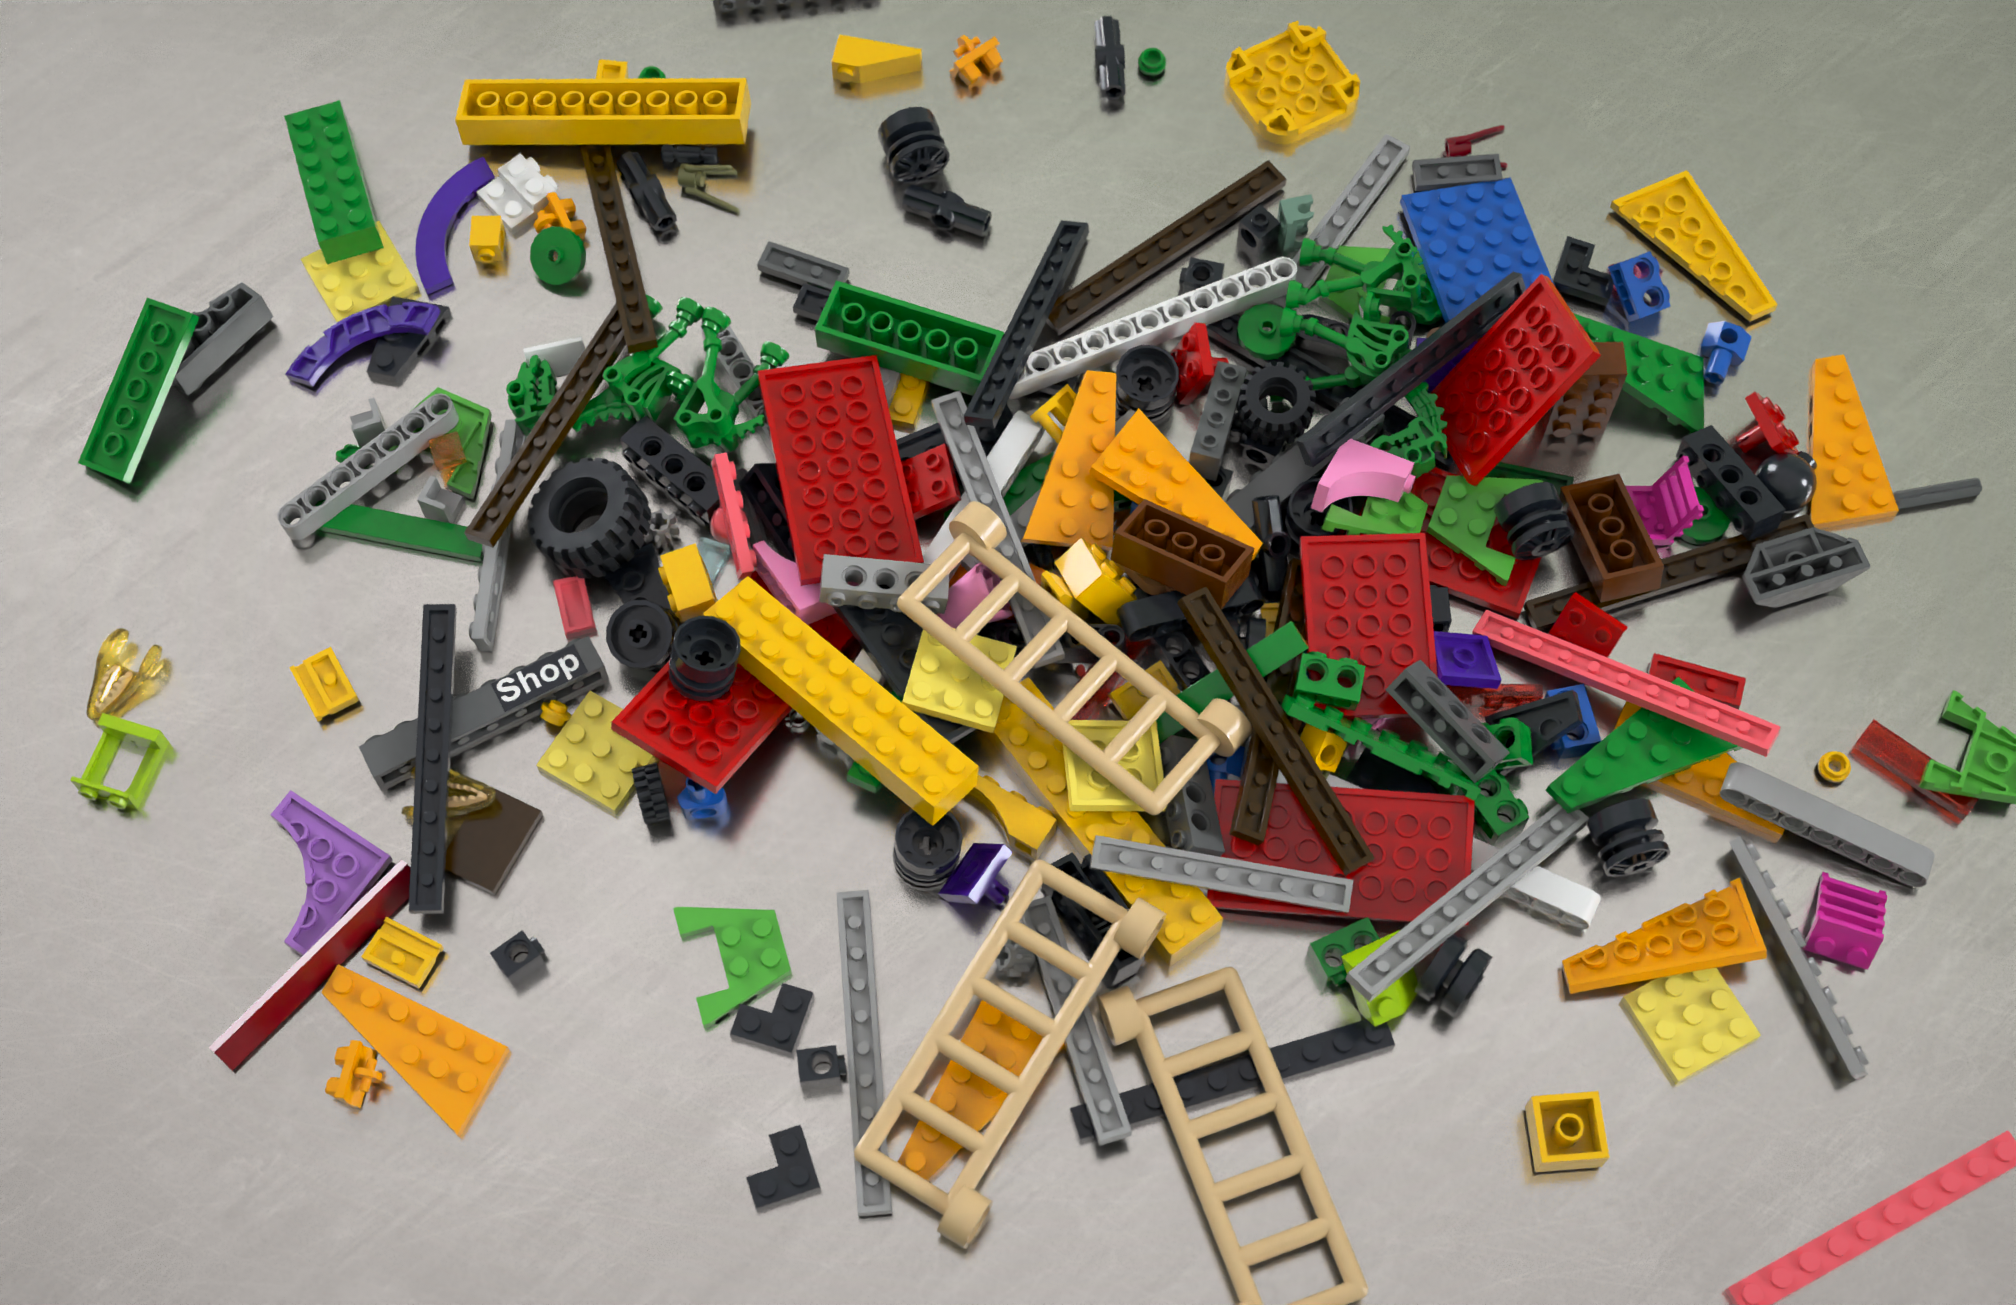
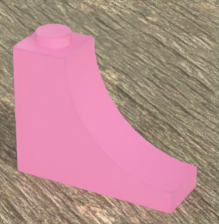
[1311,439,1416,512]
[753,540,859,625]

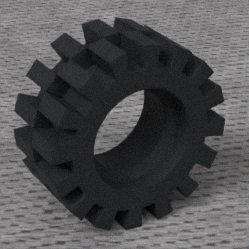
[632,763,670,824]

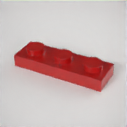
[1648,653,1746,709]

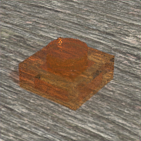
[428,431,467,471]

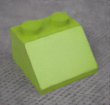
[1341,930,1418,1027]

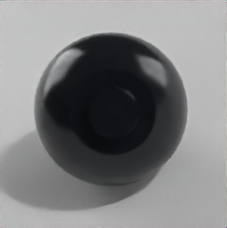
[1755,451,1817,514]

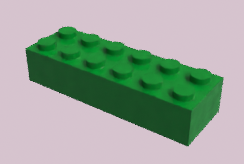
[284,100,384,264]
[815,280,1004,396]

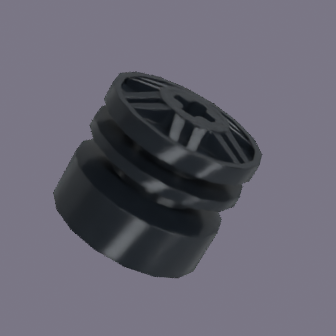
[878,107,950,183]
[1116,345,1179,422]
[1283,478,1353,555]
[1494,482,1575,561]
[669,616,741,701]
[1586,798,1671,877]
[893,809,963,886]

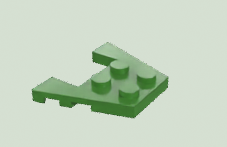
[1319,246,1425,326]
[388,387,492,499]
[1427,475,1543,586]
[1322,492,1428,535]
[1919,690,2016,804]
[673,907,792,1029]

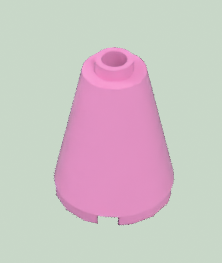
[936,562,1013,629]

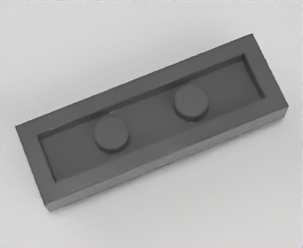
[1412,154,1503,191]
[757,241,850,292]

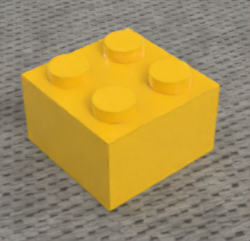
[1054,538,1137,625]
[658,544,718,622]
[1525,1091,1610,1172]

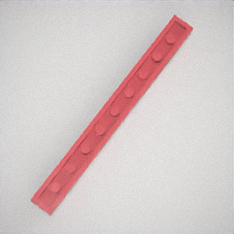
[1472,610,1781,757]
[1725,1130,2016,1305]

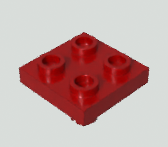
[1170,322,1229,405]
[1735,392,1799,454]
[901,444,961,520]
[1548,592,1628,658]

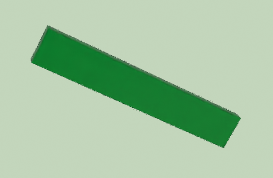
[315,500,484,562]
[1156,621,1309,744]

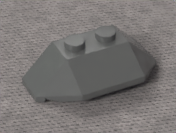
[1743,527,1871,608]

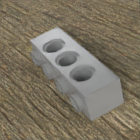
[819,554,949,614]

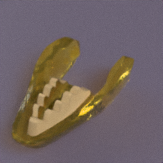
[86,628,163,721]
[401,766,496,819]

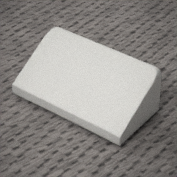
[523,337,585,377]

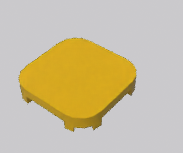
[1225,21,1360,145]

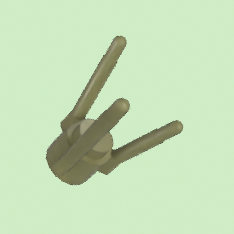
[678,163,739,213]

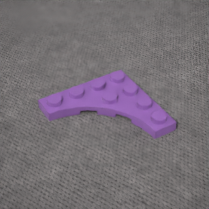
[270,790,393,956]

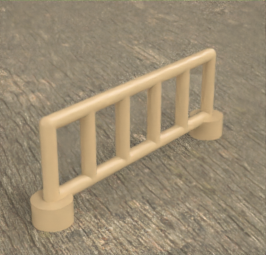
[897,501,1252,815]
[854,860,1167,1249]
[1096,967,1368,1305]

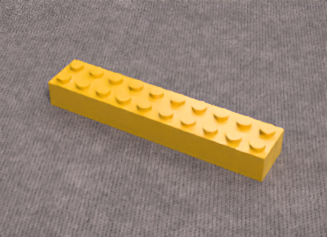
[455,78,751,145]
[703,576,979,826]
[982,677,1223,967]

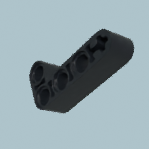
[1295,310,1416,361]

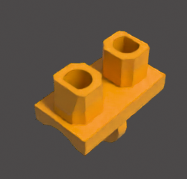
[949,35,1003,86]
[534,192,586,239]
[325,1040,383,1108]

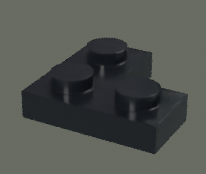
[1552,236,1614,306]
[730,983,814,1056]
[746,1124,821,1212]

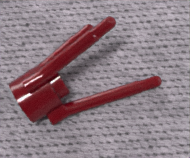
[1445,125,1508,168]

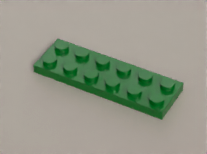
[78,297,200,484]

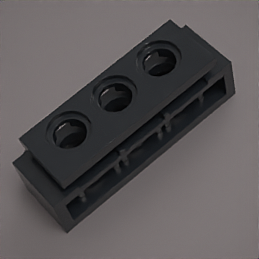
[620,415,720,525]
[1042,852,1146,987]

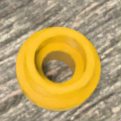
[540,700,571,726]
[1818,751,1851,783]

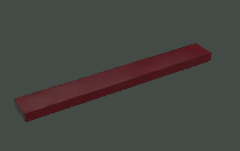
[209,860,411,1071]

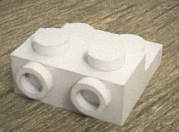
[477,153,558,235]

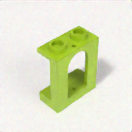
[70,713,169,809]

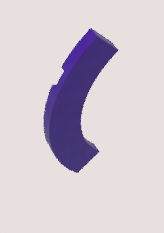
[415,156,496,295]
[285,302,441,387]

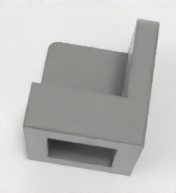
[350,397,386,447]
[417,476,465,524]

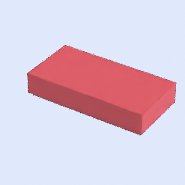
[553,575,597,639]

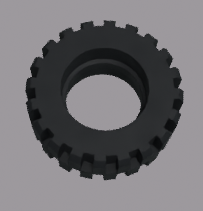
[527,458,651,579]

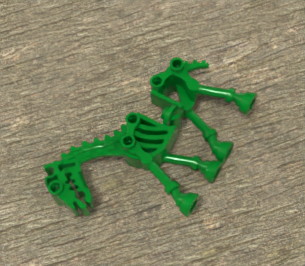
[1270,225,1447,479]
[506,294,790,452]

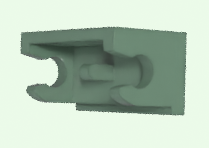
[1277,194,1314,256]

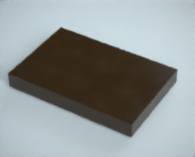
[445,784,543,895]

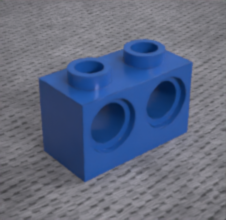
[1608,251,1671,322]
[1544,684,1602,760]

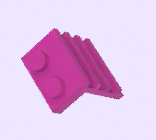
[1625,456,1704,545]
[1804,872,1887,970]

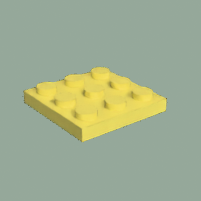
[301,221,419,323]
[902,628,1017,733]
[536,691,656,815]
[1062,720,1167,811]
[1621,968,1761,1084]

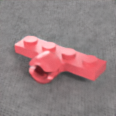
[709,452,757,580]

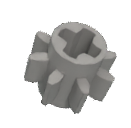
[644,508,680,548]
[995,939,1035,977]

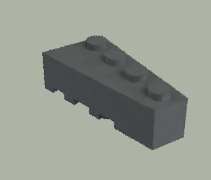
[172,282,273,396]

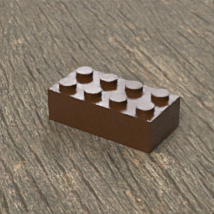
[1542,342,1627,437]
[1559,474,1664,603]
[1111,499,1254,609]

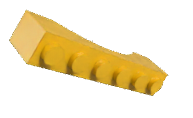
[968,775,1057,860]

